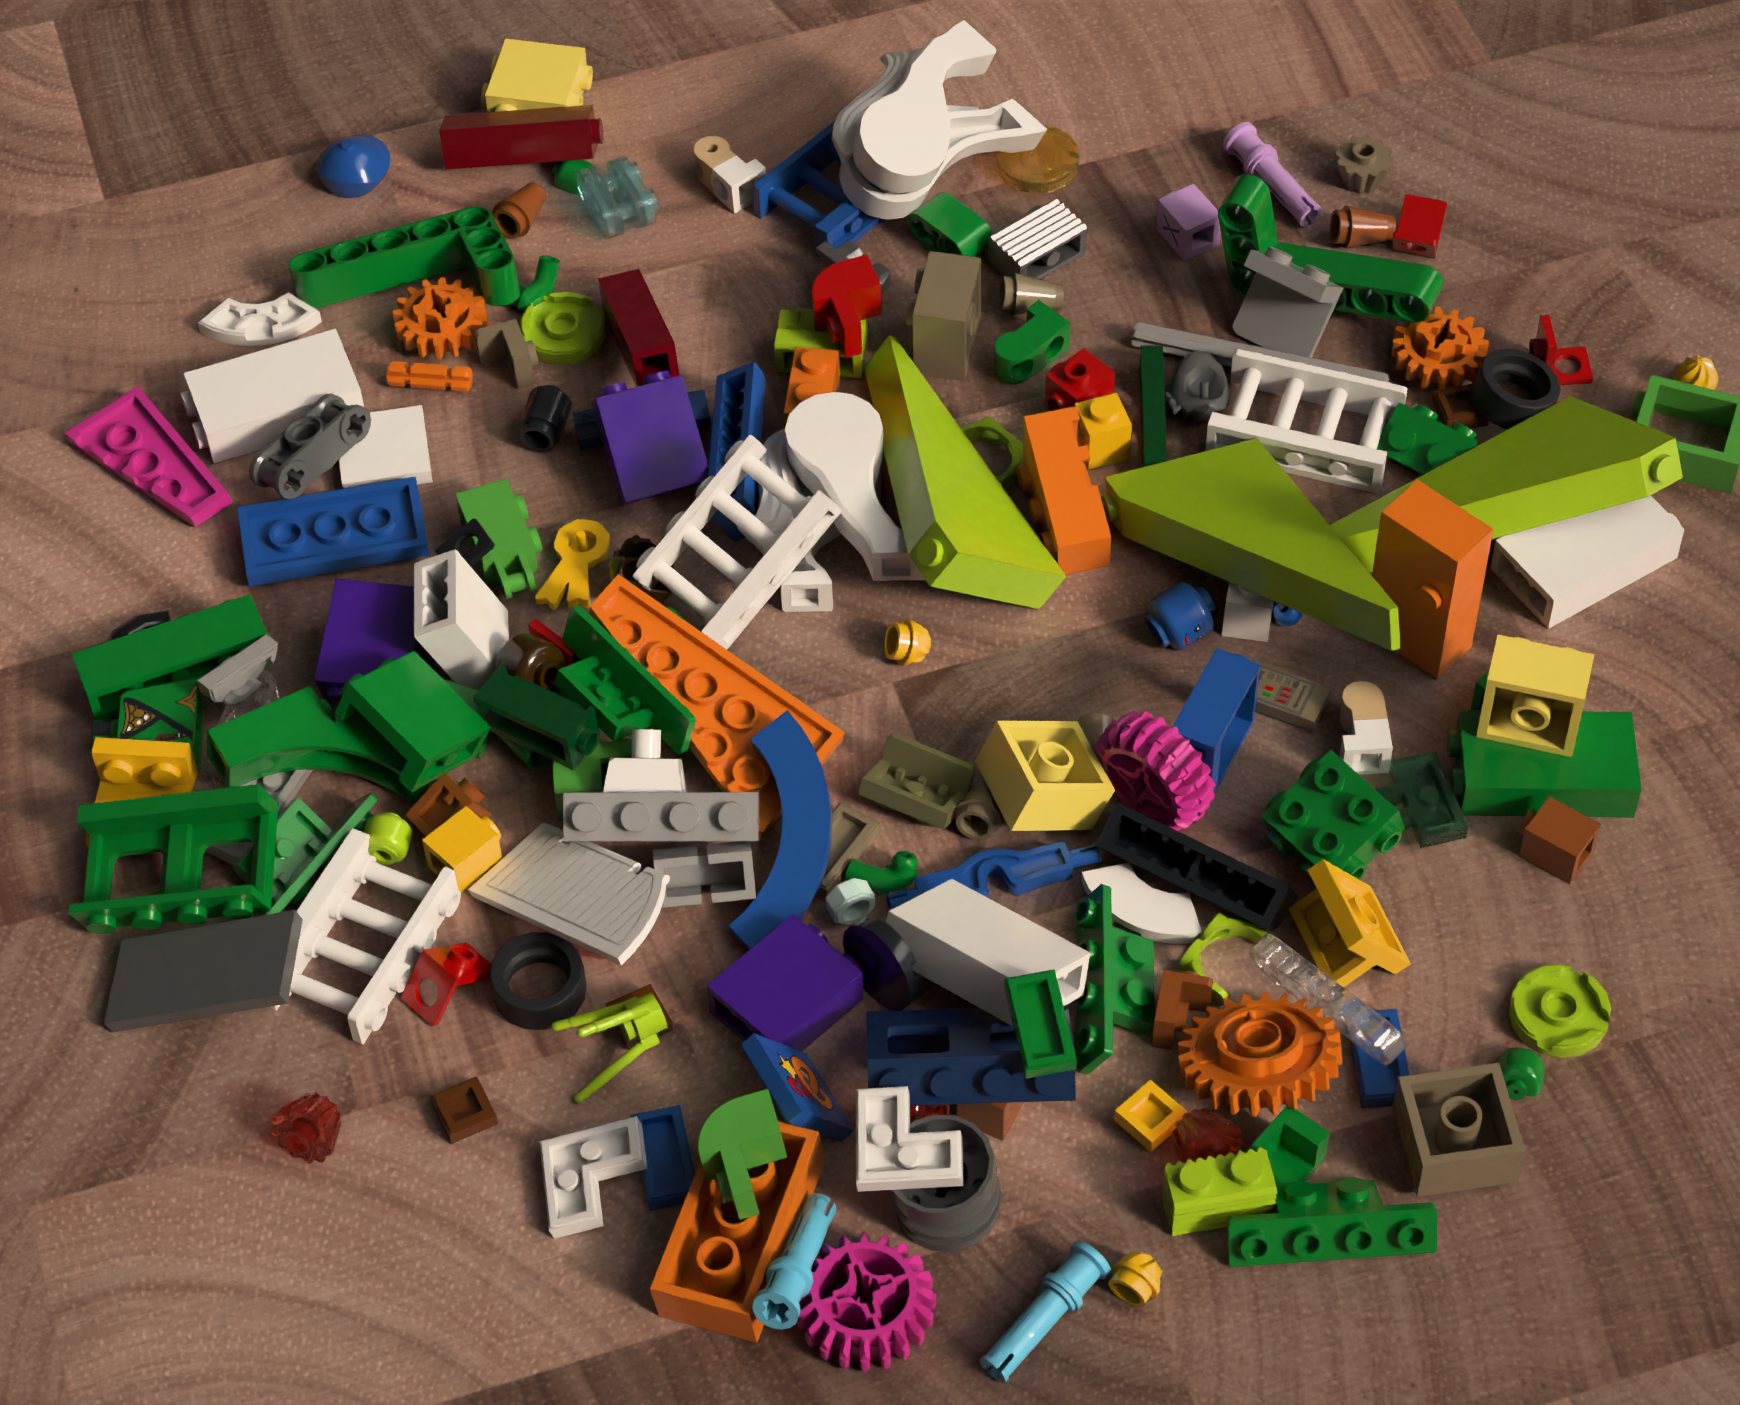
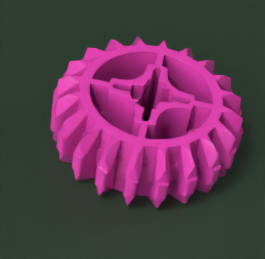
[1094,710,1216,831]
[796,1231,936,1374]

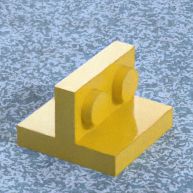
[1288,859,1411,992]

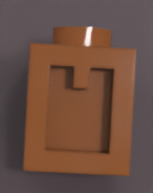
[406,773,493,836]
[1152,970,1213,1050]

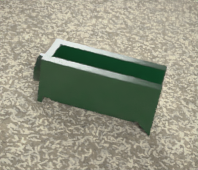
[473,661,601,770]

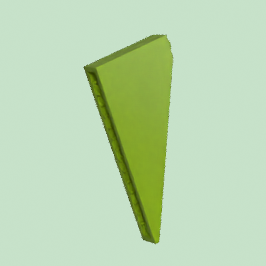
[864,335,1067,609]
[1330,396,1683,573]
[1101,438,1400,651]

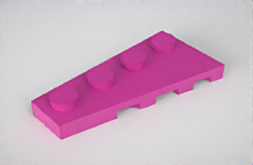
[64,386,233,527]

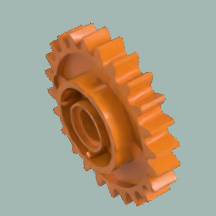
[1178,992,1343,1117]

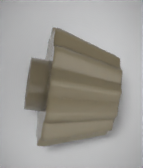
[1335,135,1394,194]

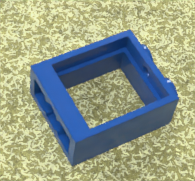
[1172,648,1261,794]

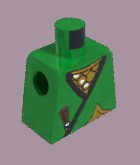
[92,679,205,779]

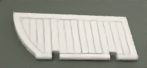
[468,822,670,965]

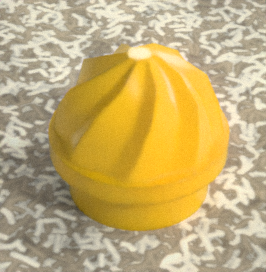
[1673,355,1718,390]
[884,619,931,666]
[1108,1252,1162,1307]

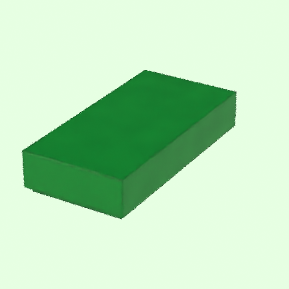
[1004,969,1077,1079]

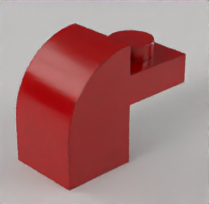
[812,254,882,358]

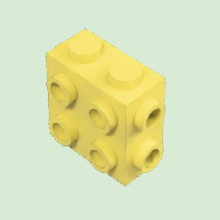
[481,39,593,112]

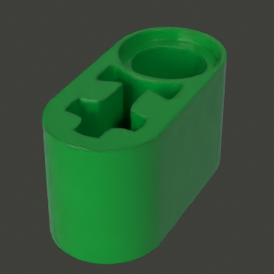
[907,192,993,257]

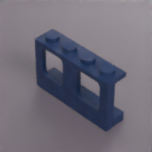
[867,1005,1076,1106]

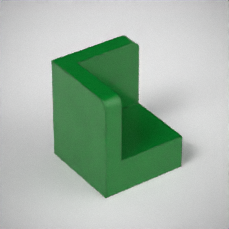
[1251,1105,1330,1186]

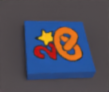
[741,1033,854,1142]

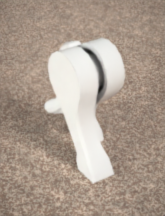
[832,20,1047,220]
[736,392,925,612]

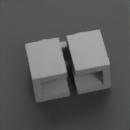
[653,841,756,908]

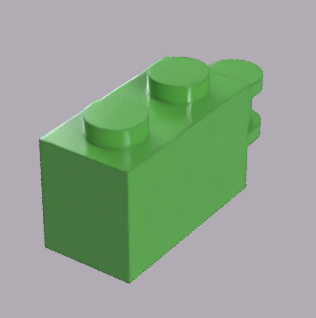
[455,478,543,600]

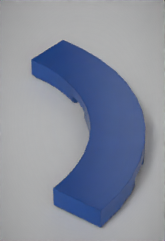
[729,710,832,951]

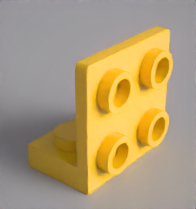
[85,737,199,853]

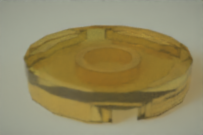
[996,125,1080,193]

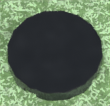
[843,917,923,1011]

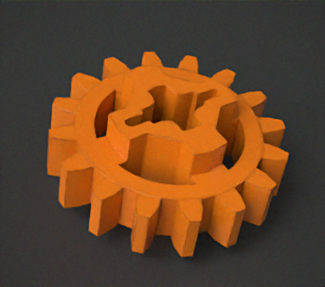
[392,277,488,360]
[1391,306,1489,390]

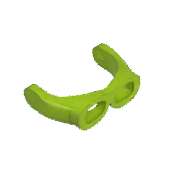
[961,416,1023,490]
[1179,913,1274,1005]

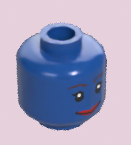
[1144,582,1216,651]

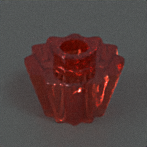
[271,1092,342,1164]
[1171,1108,1244,1164]

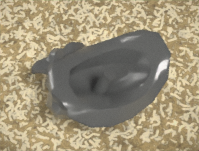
[1165,351,1231,422]

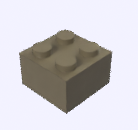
[906,251,981,381]
[1392,1063,1525,1197]

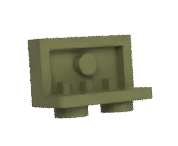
[858,733,976,830]

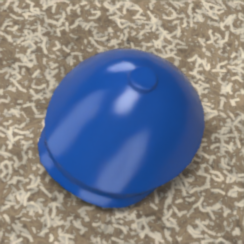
[315,134,390,198]

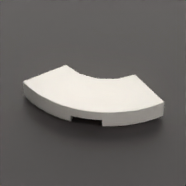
[198,292,322,346]
[1081,863,1202,944]

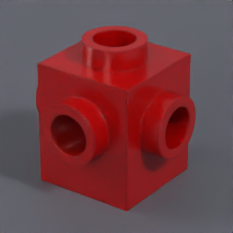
[1045,348,1115,411]

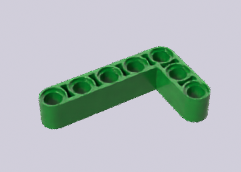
[1218,174,1444,323]
[289,206,520,308]

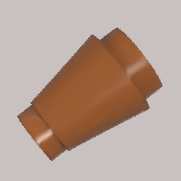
[492,183,546,239]
[1330,205,1396,248]

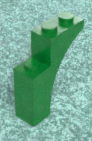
[206,685,429,805]

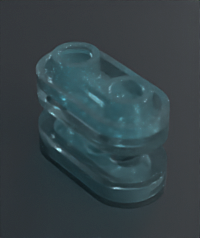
[576,156,660,239]

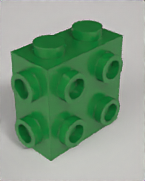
[1261,750,1405,887]

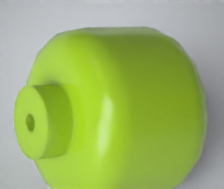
[363,812,412,865]

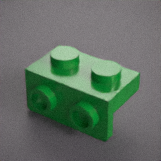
[1377,403,1480,476]

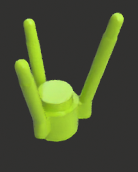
[551,992,668,1104]

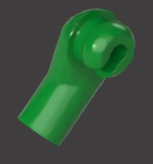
[510,255,560,312]
[845,851,918,894]

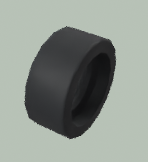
[1470,348,1561,430]
[489,932,587,1030]

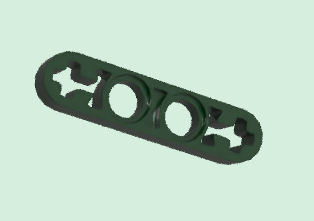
[1140,345,1167,467]

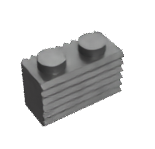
[988,199,1087,280]

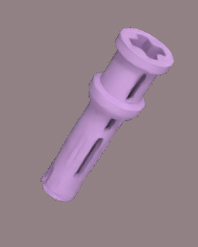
[1223,122,1322,227]

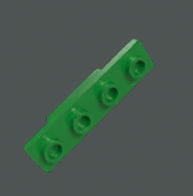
[554,605,696,754]
[231,792,378,917]
[1074,884,1155,1075]
[1227,1177,1437,1267]

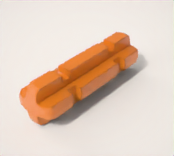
[386,361,473,392]

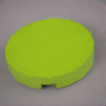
[520,292,606,365]
[1508,964,1611,1058]

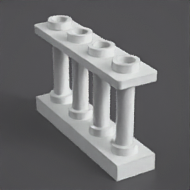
[1205,349,1407,494]
[633,435,842,650]
[268,828,461,1045]

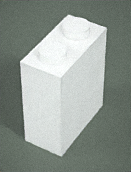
[414,549,509,690]

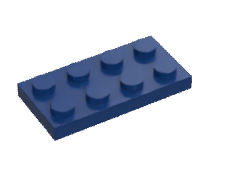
[237,476,430,587]

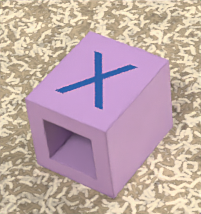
[1156,184,1221,261]

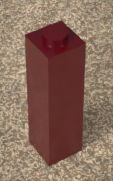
[439,105,604,170]
[597,269,680,387]

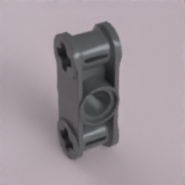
[249,393,371,499]

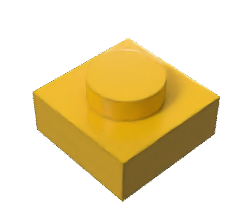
[1114,1079,1187,1152]

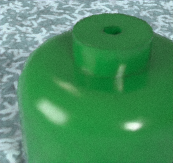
[552,159,597,194]
[1496,1047,1545,1100]

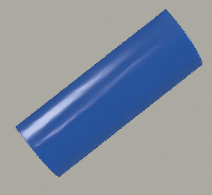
[708,362,766,542]

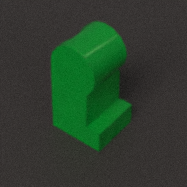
[994,300,1070,384]

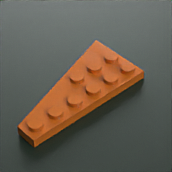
[589,574,845,841]

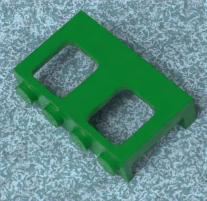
[68,784,278,934]

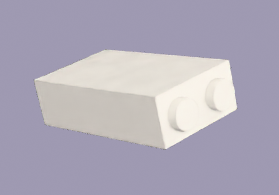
[180,329,364,463]
[1491,496,1684,629]
[885,879,1090,1026]

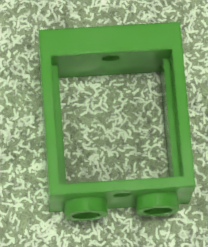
[1631,375,1740,494]

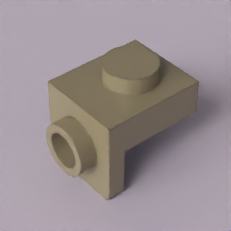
[475,319,539,389]

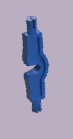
[886,842,1101,910]

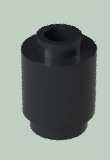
[518,385,572,452]

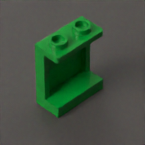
[335,651,491,792]

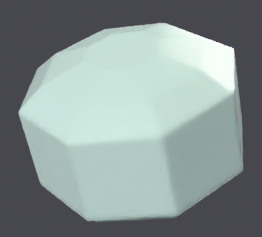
[826,878,875,925]

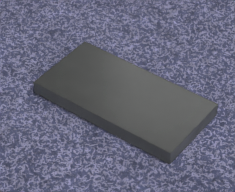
[104,910,303,1032]

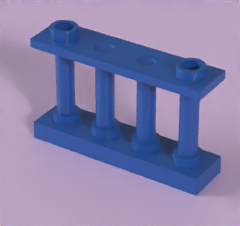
[753,120,883,258]

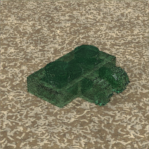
[1375,751,1468,848]

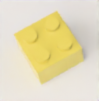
[1476,635,1595,757]
[975,721,1115,831]

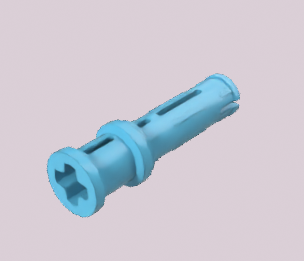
[752,1193,837,1330]
[979,1240,1111,1383]

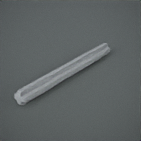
[1131,322,1389,382]

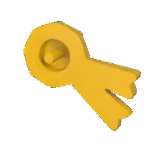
[535,519,611,610]

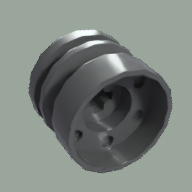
[890,1114,1002,1252]

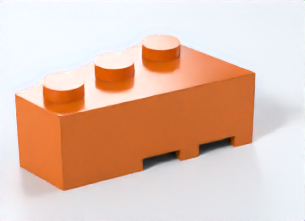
[1017,406,1111,575]

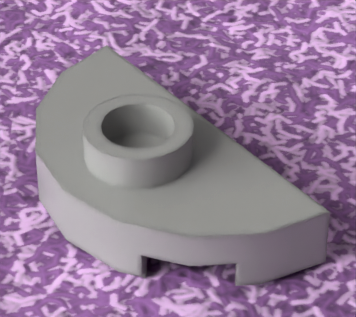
[197,634,278,705]

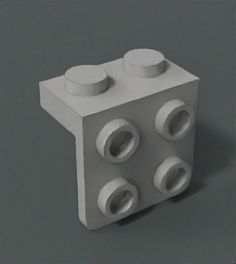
[1233,246,1343,357]

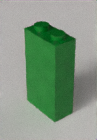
[1447,710,1641,818]

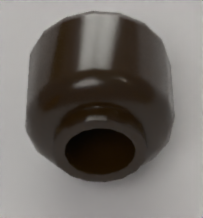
[496,633,566,690]

